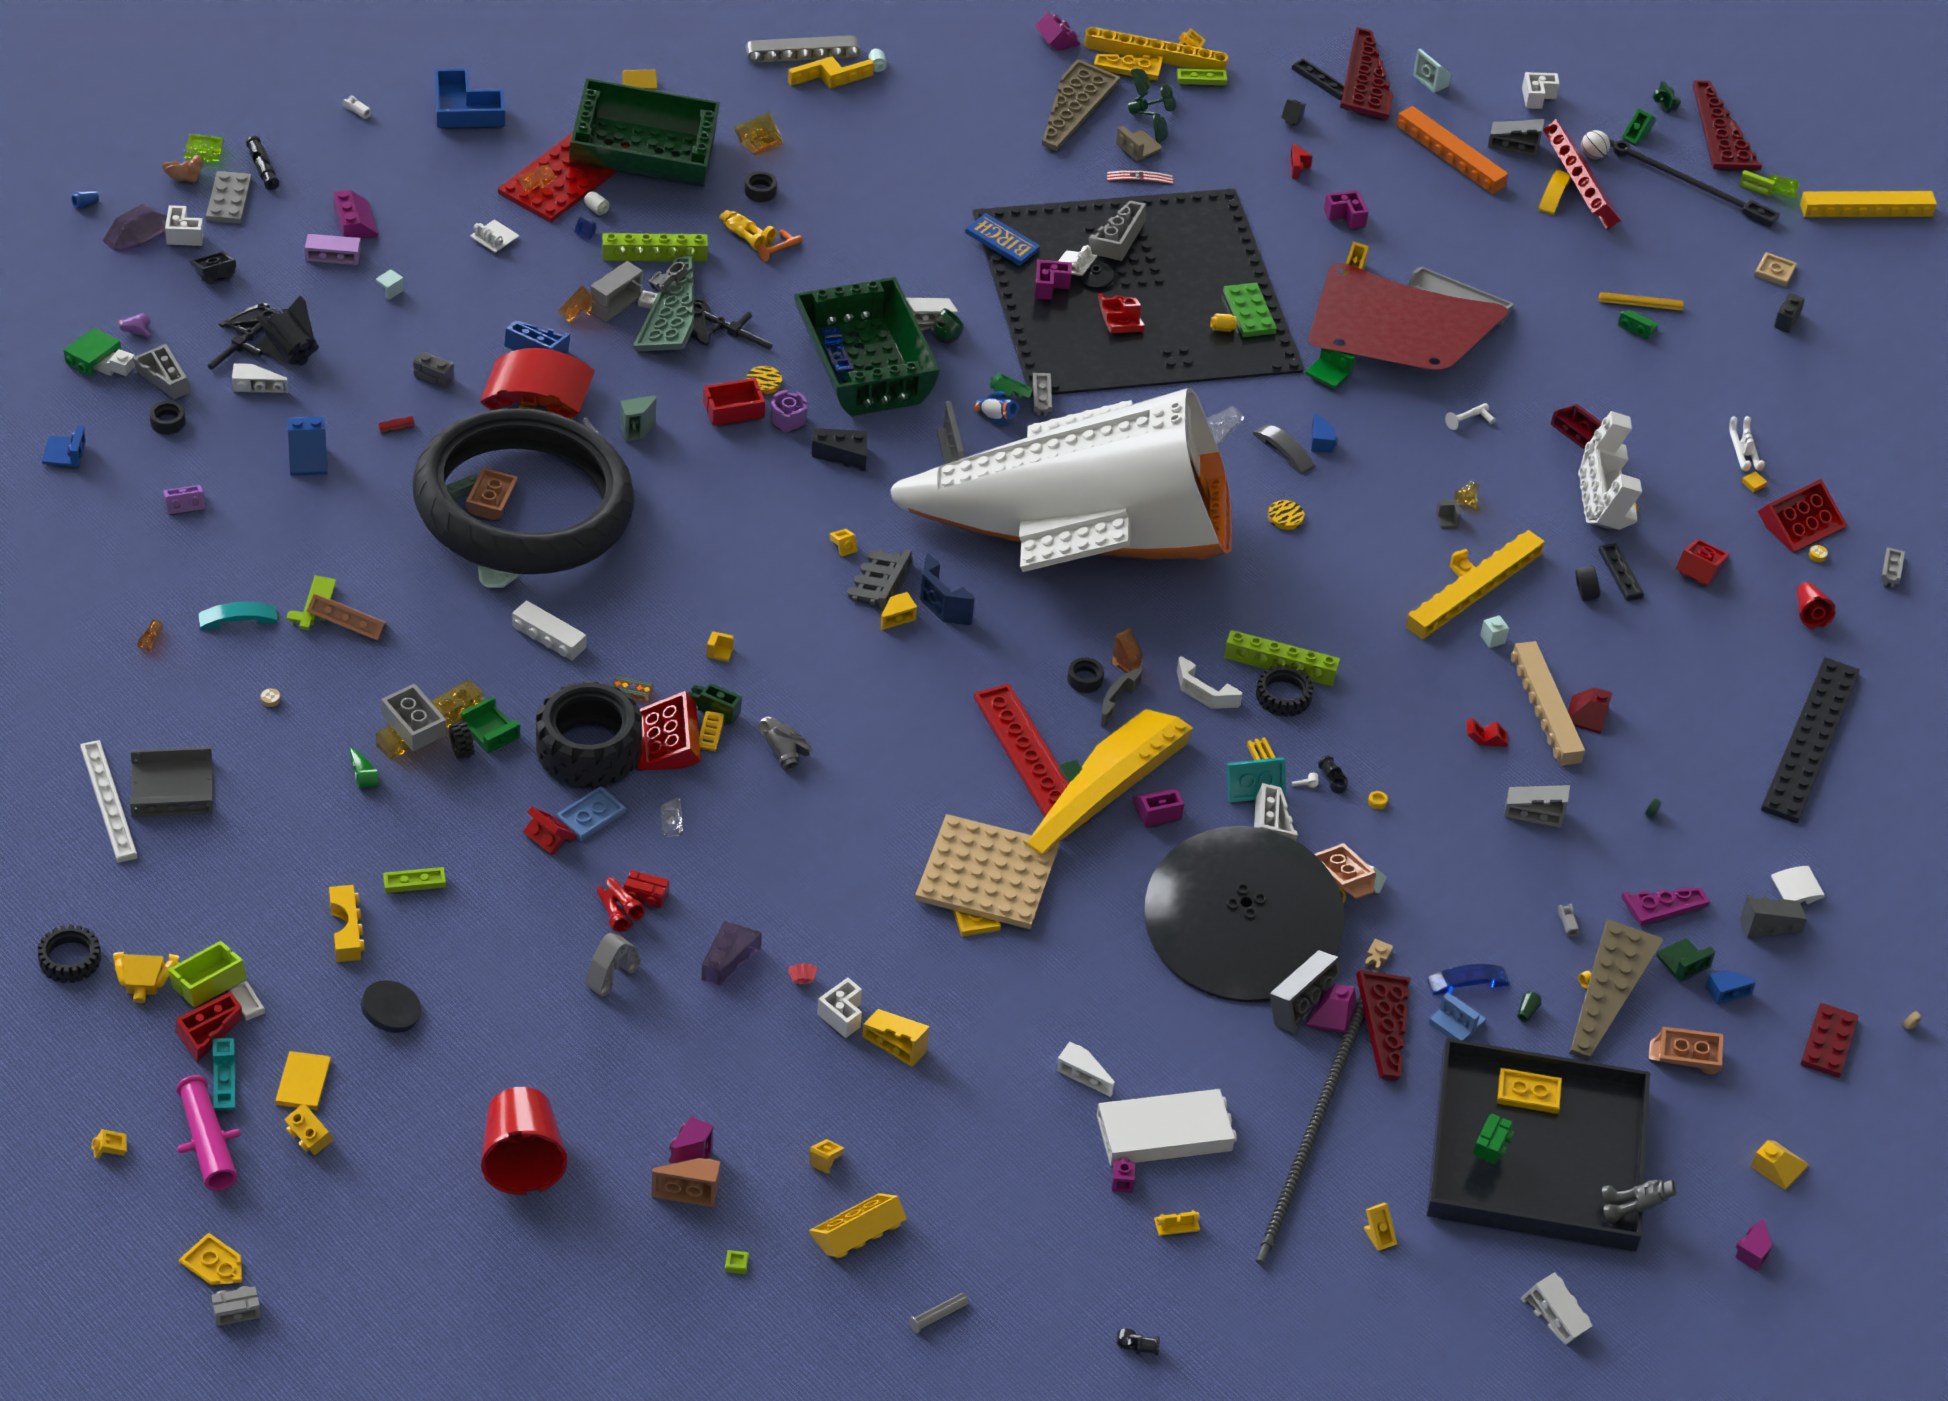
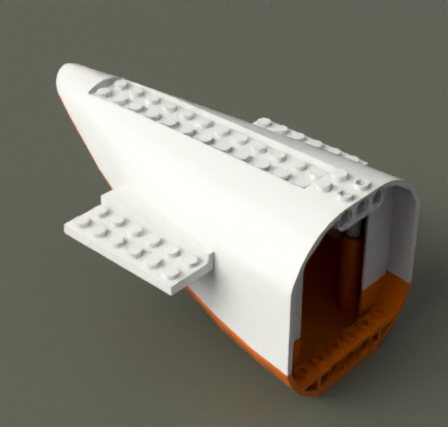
[890,388,1232,572]

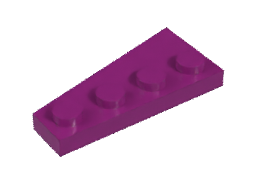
[1621,887,1710,926]

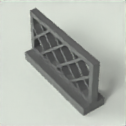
[937,401,964,465]

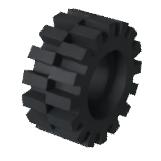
[448,721,475,759]

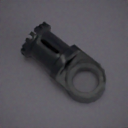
[1318,755,1348,793]
[1116,1328,1160,1356]

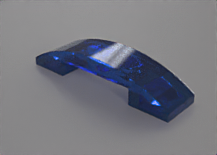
[821,325,854,373]
[1427,964,1510,995]

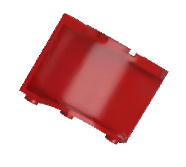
[480,348,595,419]

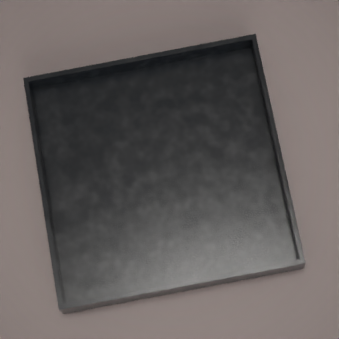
[1426,1038,1650,1252]

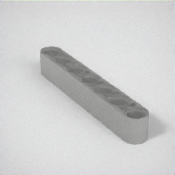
[745,36,860,63]

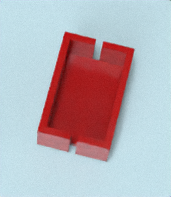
[703,378,765,426]

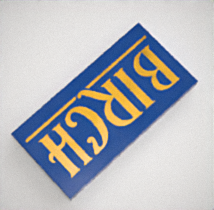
[965,213,1041,266]

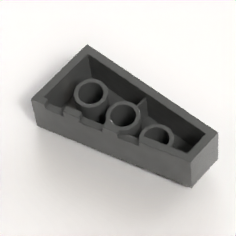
[1270,950,1340,1033]

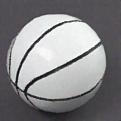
[1581,130,1610,160]

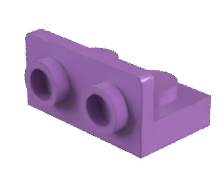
[163,485,205,514]

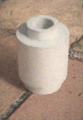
[584,192,609,215]

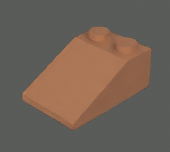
[651,1158,720,1208]

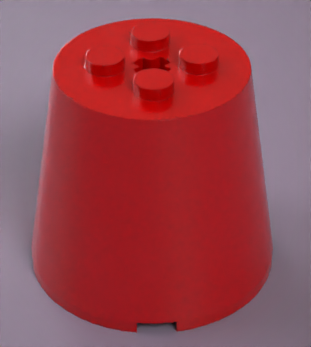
[481,1087,567,1195]

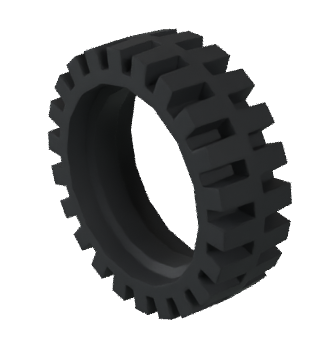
[1256,665,1313,717]
[38,925,101,983]

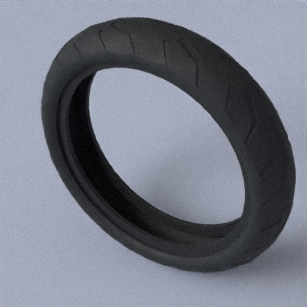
[412,408,634,575]

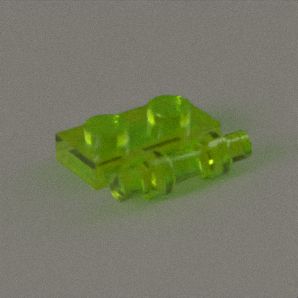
[184,134,224,162]

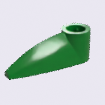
[349,747,379,789]

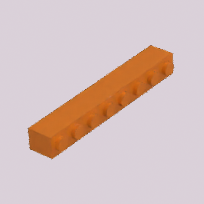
[1396,106,1509,194]

